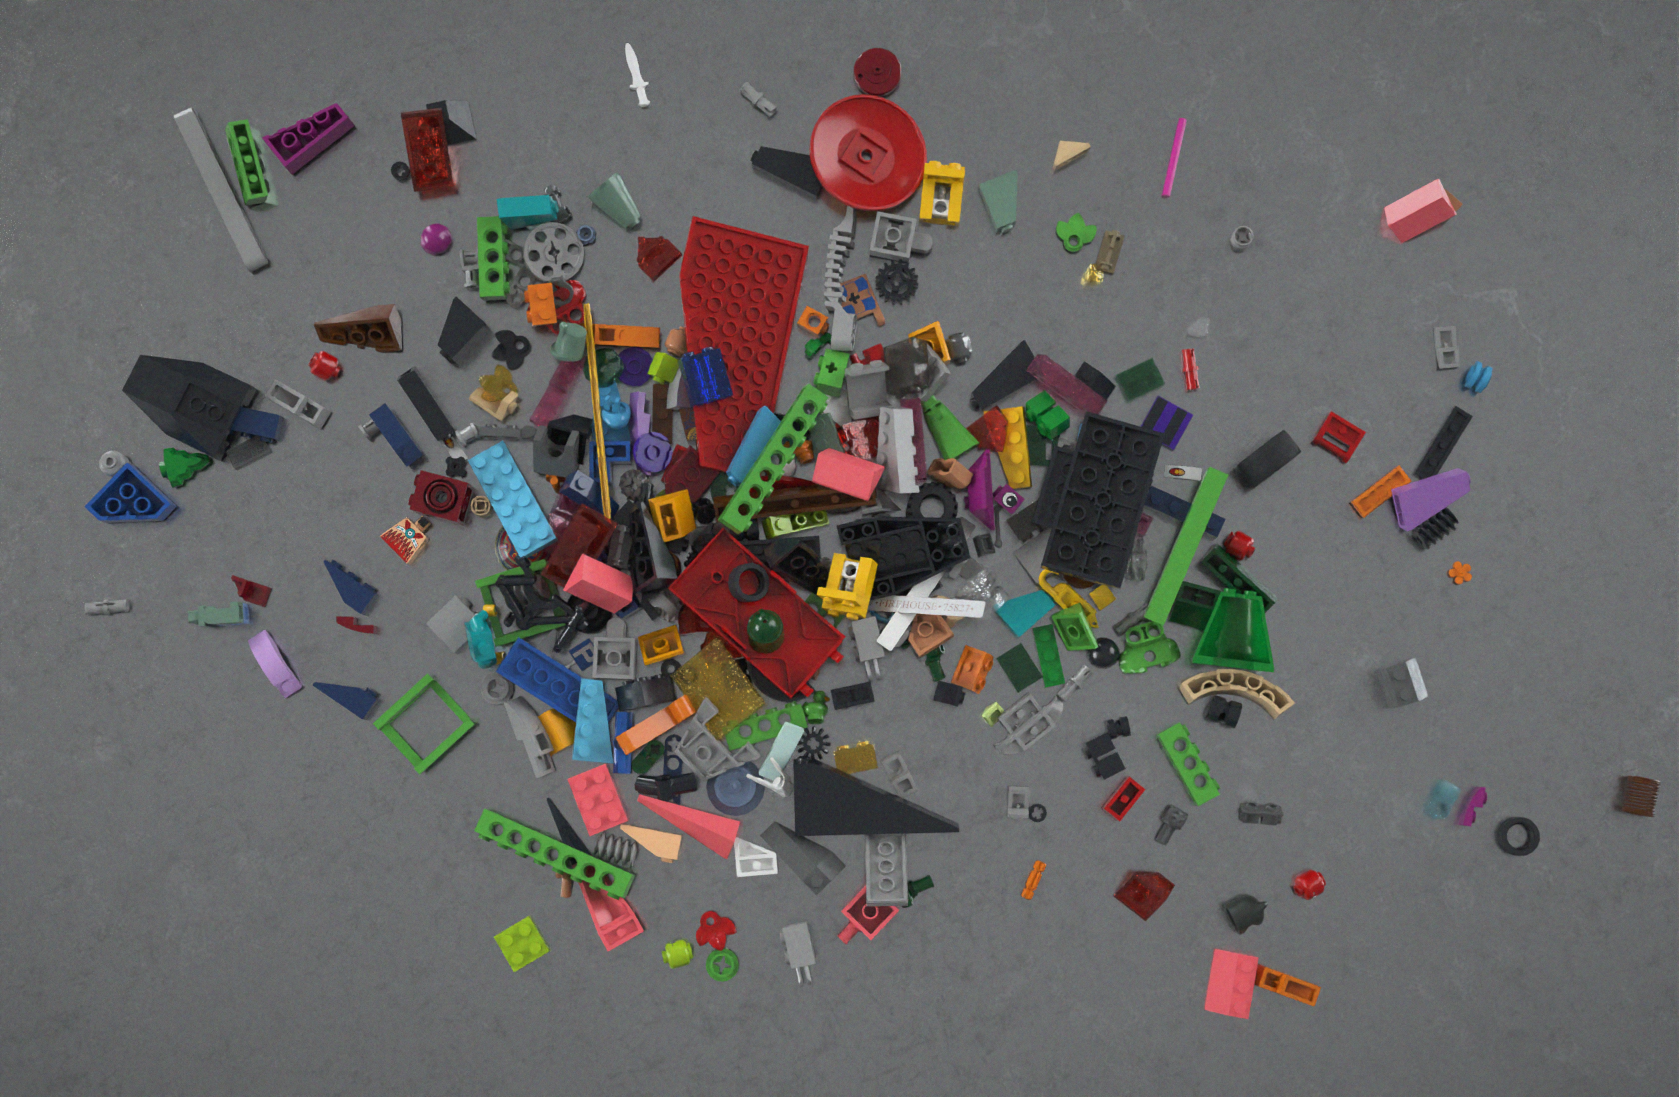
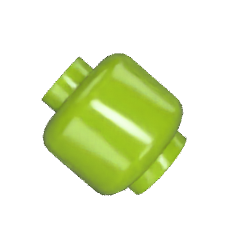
[661,940,693,969]

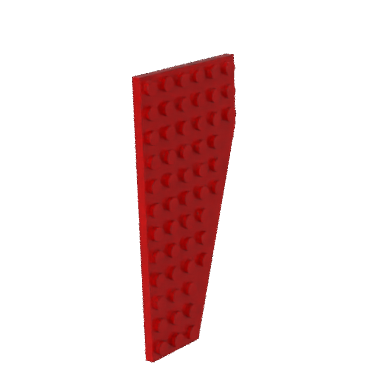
[679,216,809,476]

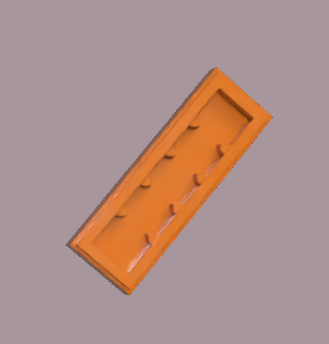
[1350,465,1411,518]

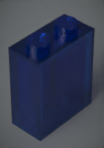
[678,346,733,408]

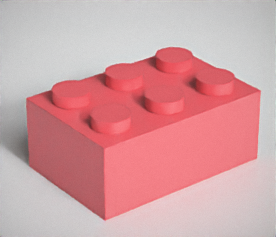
[567,764,630,836]

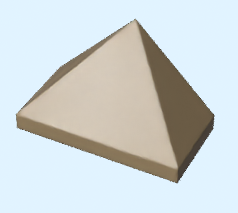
[1053,141,1091,171]

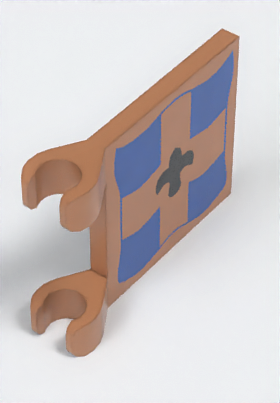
[840,274,885,326]

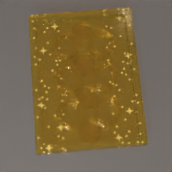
[670,638,765,741]

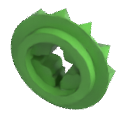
[706,948,739,982]

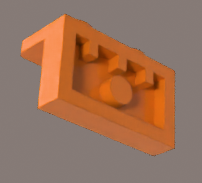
[951,645,994,694]

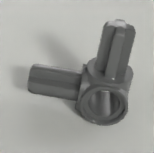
[1156,804,1189,845]

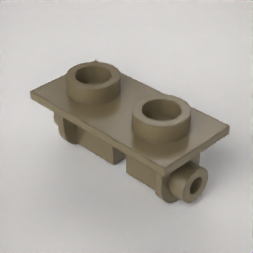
[1094,230,1125,274]

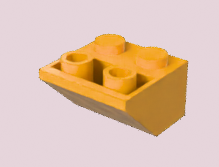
[648,489,696,542]

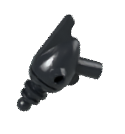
[684,522,715,567]

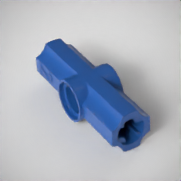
[613,712,633,774]

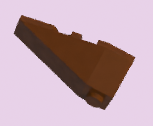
[314,304,402,352]

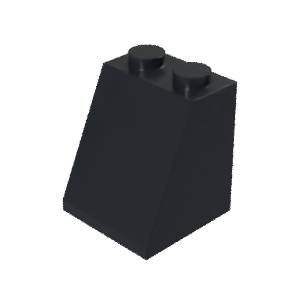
[438,296,491,365]

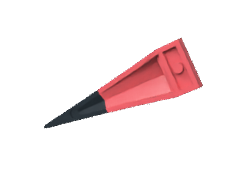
[547,798,644,952]

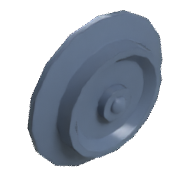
[706,761,765,816]

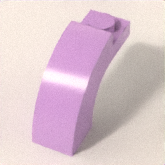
[248,630,302,698]

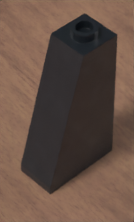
[750,146,823,200]
[970,340,1045,413]
[397,366,455,442]

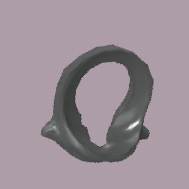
[548,275,574,306]

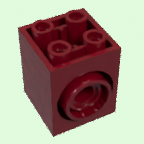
[408,470,474,526]

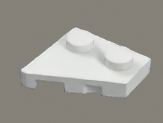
[734,837,778,877]

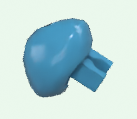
[601,395,631,429]

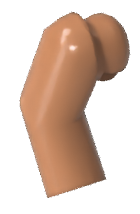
[555,872,572,898]

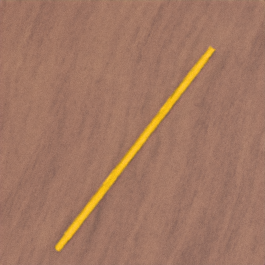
[584,303,611,525]

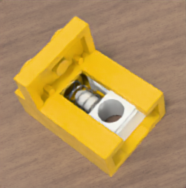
[919,161,965,226]
[817,553,878,620]

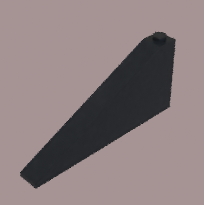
[793,756,959,836]

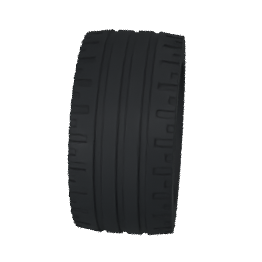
[1237,430,1301,488]

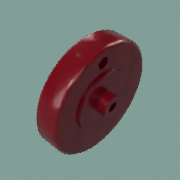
[854,48,901,97]

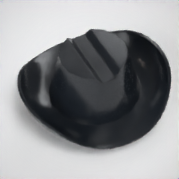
[566,595,612,633]

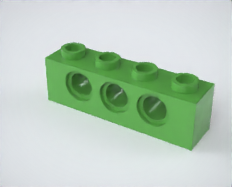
[225,119,268,206]
[477,216,510,301]
[723,701,808,751]
[1156,722,1220,806]

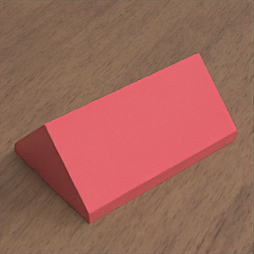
[1384,179,1457,243]
[812,448,885,501]
[563,553,633,613]

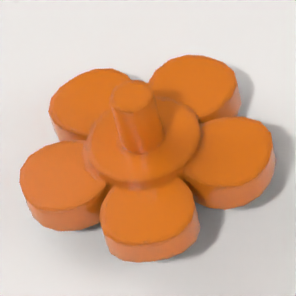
[1448,561,1472,584]

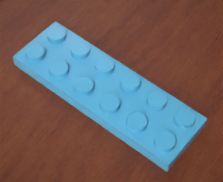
[468,440,558,558]

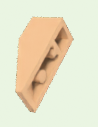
[620,824,683,863]

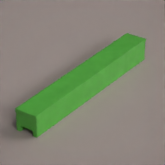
[1143,467,1228,626]

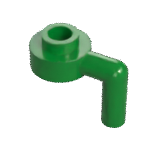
[804,332,842,359]

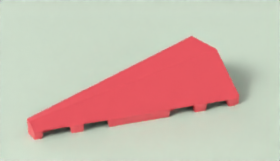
[637,794,740,859]

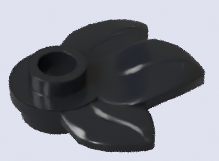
[491,330,530,369]

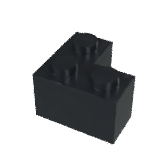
[615,674,676,712]

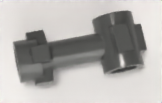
[544,185,571,223]

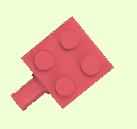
[837,885,899,945]

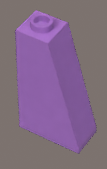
[1391,468,1471,531]

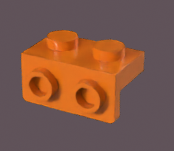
[524,283,557,327]

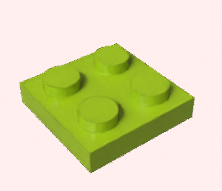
[494,915,550,972]

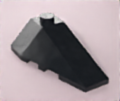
[629,502,677,594]
[764,538,829,597]

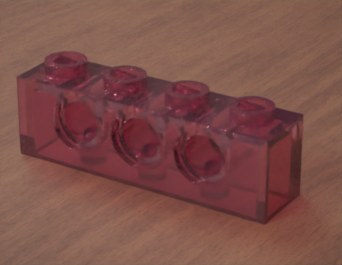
[1026,354,1107,415]

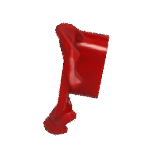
[527,280,586,334]

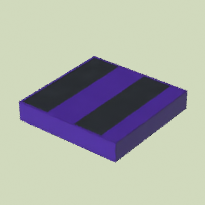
[1141,396,1193,451]

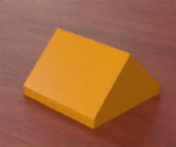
[908,321,951,365]
[638,625,686,667]
[538,708,576,756]

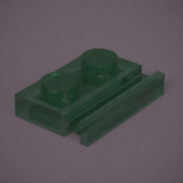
[1116,358,1165,402]
[996,643,1043,693]

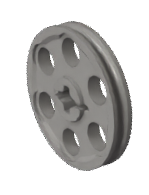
[523,222,584,283]

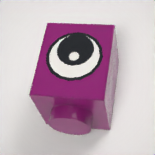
[993,484,1025,517]

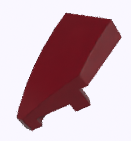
[336,616,377,635]

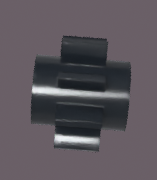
[692,498,716,523]

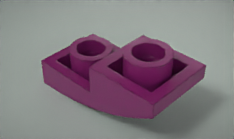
[1458,787,1487,827]

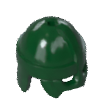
[747,609,784,653]

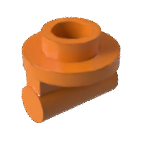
[546,474,566,493]

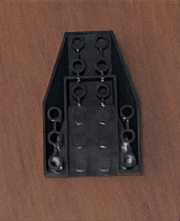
[122,355,257,461]

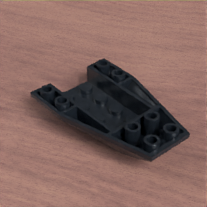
[836,516,970,600]

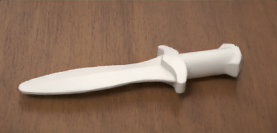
[625,43,650,107]

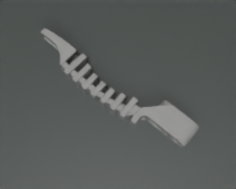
[824,206,857,351]

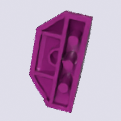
[963,450,995,532]

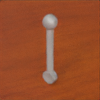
[993,505,1003,547]

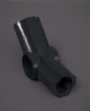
[634,772,697,801]

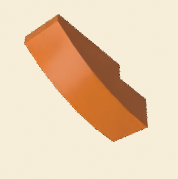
[1254,964,1321,1007]

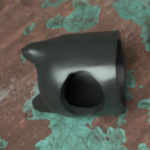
[1224,895,1268,935]

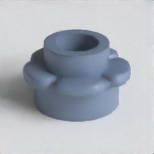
[576,225,595,244]

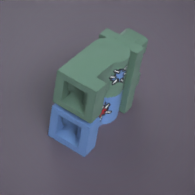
[188,602,249,628]

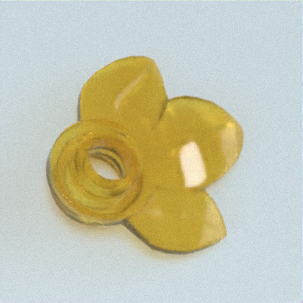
[479,364,516,402]

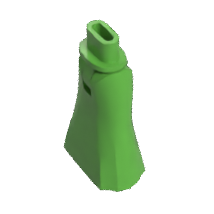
[920,395,980,460]

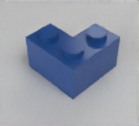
[589,441,632,485]

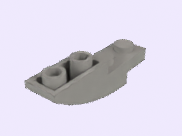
[504,696,555,778]

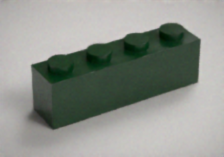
[1201,543,1277,613]

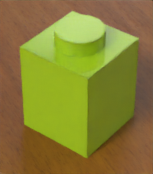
[647,352,681,385]

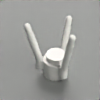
[746,758,793,798]

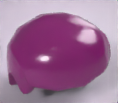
[420,224,452,255]

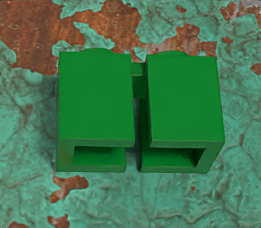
[1025,390,1070,440]

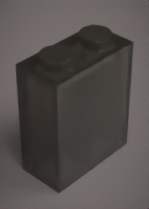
[884,337,930,399]

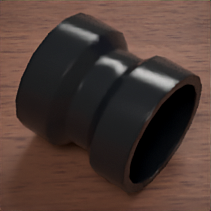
[1106,716,1131,740]

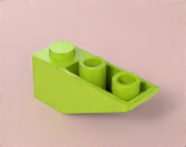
[761,510,829,539]

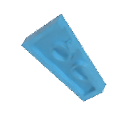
[592,380,631,442]

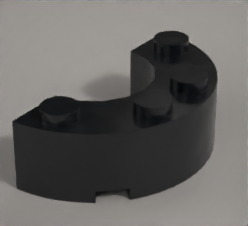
[747,661,816,702]

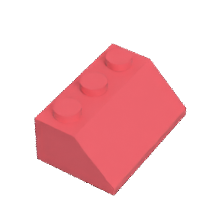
[1204,948,1259,1019]

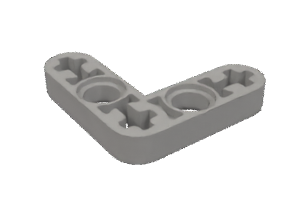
[489,236,539,309]

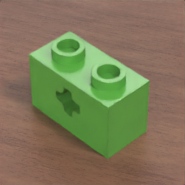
[813,348,849,398]

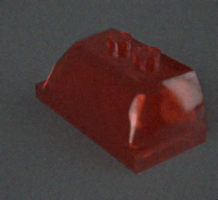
[401,108,454,192]
[541,503,618,588]

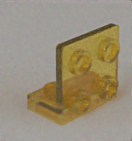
[833,741,878,774]

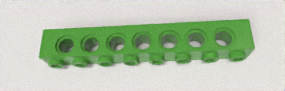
[718,384,828,534]
[474,809,635,900]

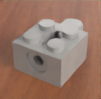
[869,211,933,262]
[848,616,885,682]
[592,618,637,680]
[779,920,816,987]

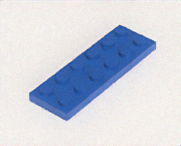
[496,637,618,722]

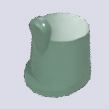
[550,322,587,361]

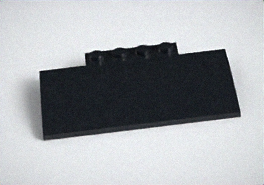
[1032,411,1165,589]

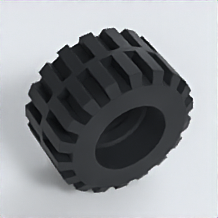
[907,482,958,518]

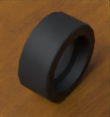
[728,563,770,603]
[1498,817,1540,856]

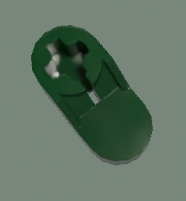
[632,740,664,775]

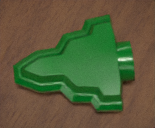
[159,447,210,488]

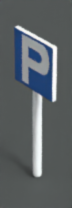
[565,638,594,671]

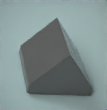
[973,533,996,558]

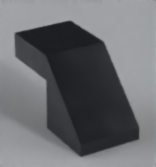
[641,588,662,622]

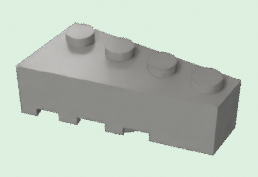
[876,407,919,493]

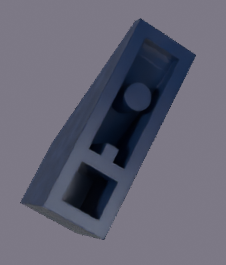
[369,403,423,467]
[560,470,619,522]
[313,682,380,720]

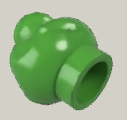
[802,690,830,724]

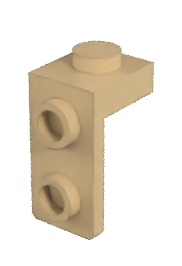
[469,387,518,421]

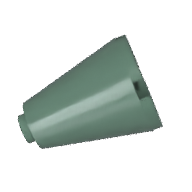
[587,172,641,228]

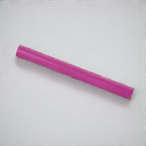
[1162,118,1187,197]

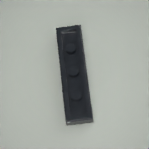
[1413,406,1473,480]

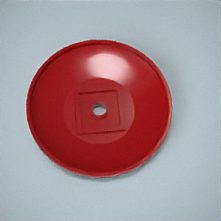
[809,94,927,211]

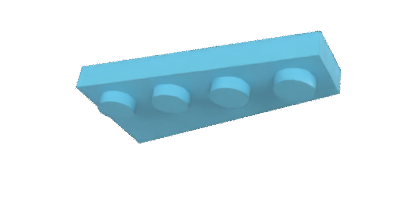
[572,678,613,763]

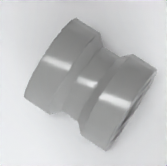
[1231,226,1254,250]

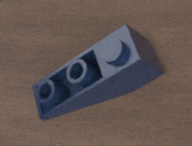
[324,559,378,615]

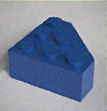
[84,463,177,523]

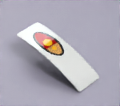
[440,436,468,460]
[1164,465,1202,481]

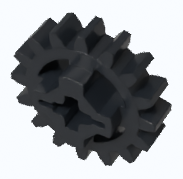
[875,259,919,304]

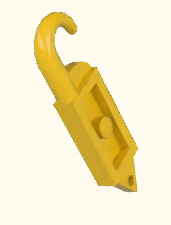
[1038,569,1099,628]

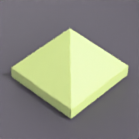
[982,702,1005,727]

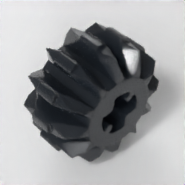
[797,726,831,759]

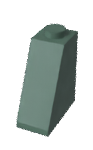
[978,170,1018,233]

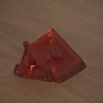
[637,236,682,282]
[966,405,1009,452]

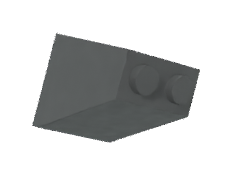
[1376,658,1428,708]

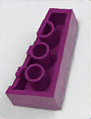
[262,103,355,174]

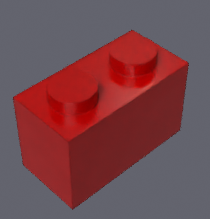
[1102,776,1146,822]

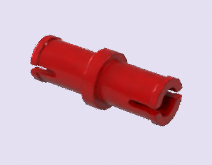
[1181,348,1200,390]

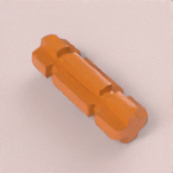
[1021,860,1046,900]

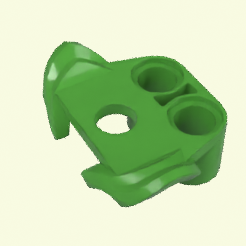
[1119,621,1181,674]

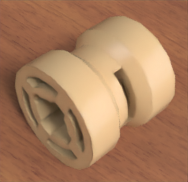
[470,496,493,518]

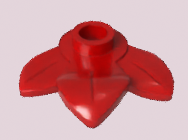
[696,911,737,951]

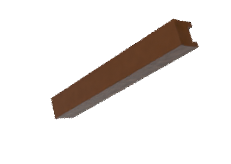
[713,484,877,523]

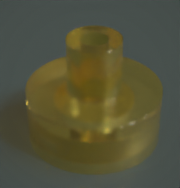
[1083,264,1104,282]

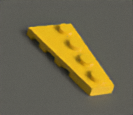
[983,406,1032,489]

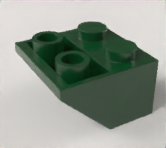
[1169,581,1221,631]

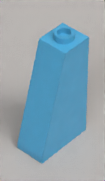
[726,406,788,486]

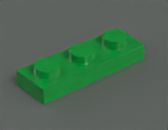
[1032,624,1065,688]

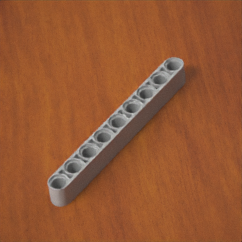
[173,107,268,272]

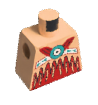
[380,515,431,565]

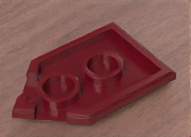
[664,445,721,503]

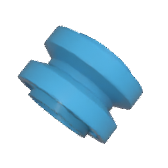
[1465,361,1493,393]

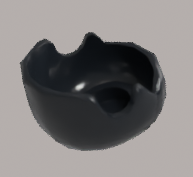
[1088,637,1120,669]

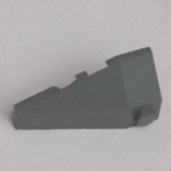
[760,821,846,896]

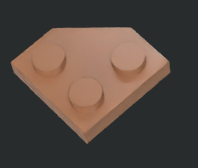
[908,614,954,658]

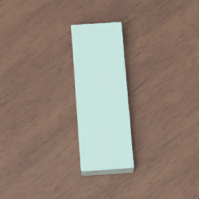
[759,721,804,781]

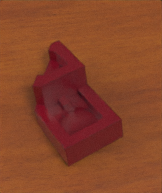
[231,575,271,607]

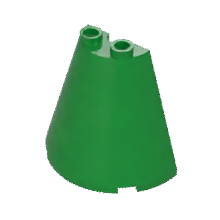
[1192,588,1274,672]

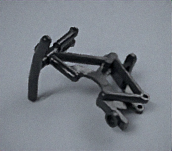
[495,554,590,653]

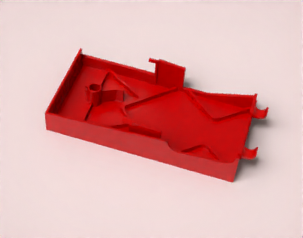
[668,527,846,699]

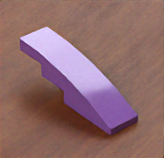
[629,392,651,476]

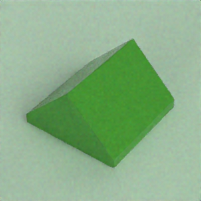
[1051,603,1098,651]

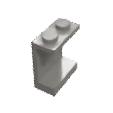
[845,360,893,420]

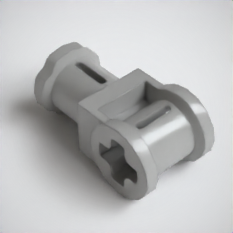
[460,248,479,289]

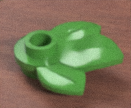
[1056,213,1097,252]

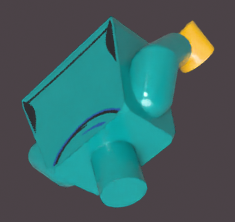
[464,604,505,669]

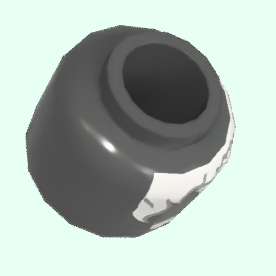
[945,332,972,363]

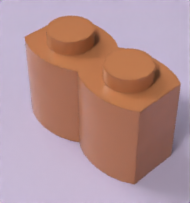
[927,458,973,489]

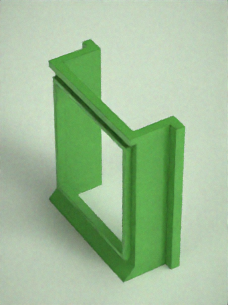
[475,559,566,647]
[373,673,475,775]

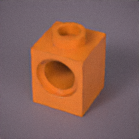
[797,306,830,337]

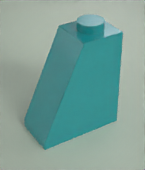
[496,195,559,230]
[991,590,1055,638]

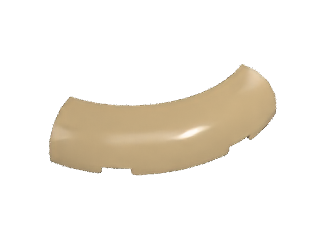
[1180,669,1295,720]

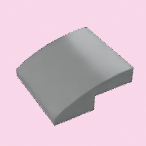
[900,342,951,402]

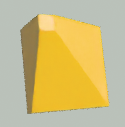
[1088,585,1116,611]

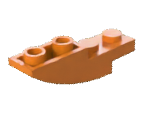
[579,323,660,348]

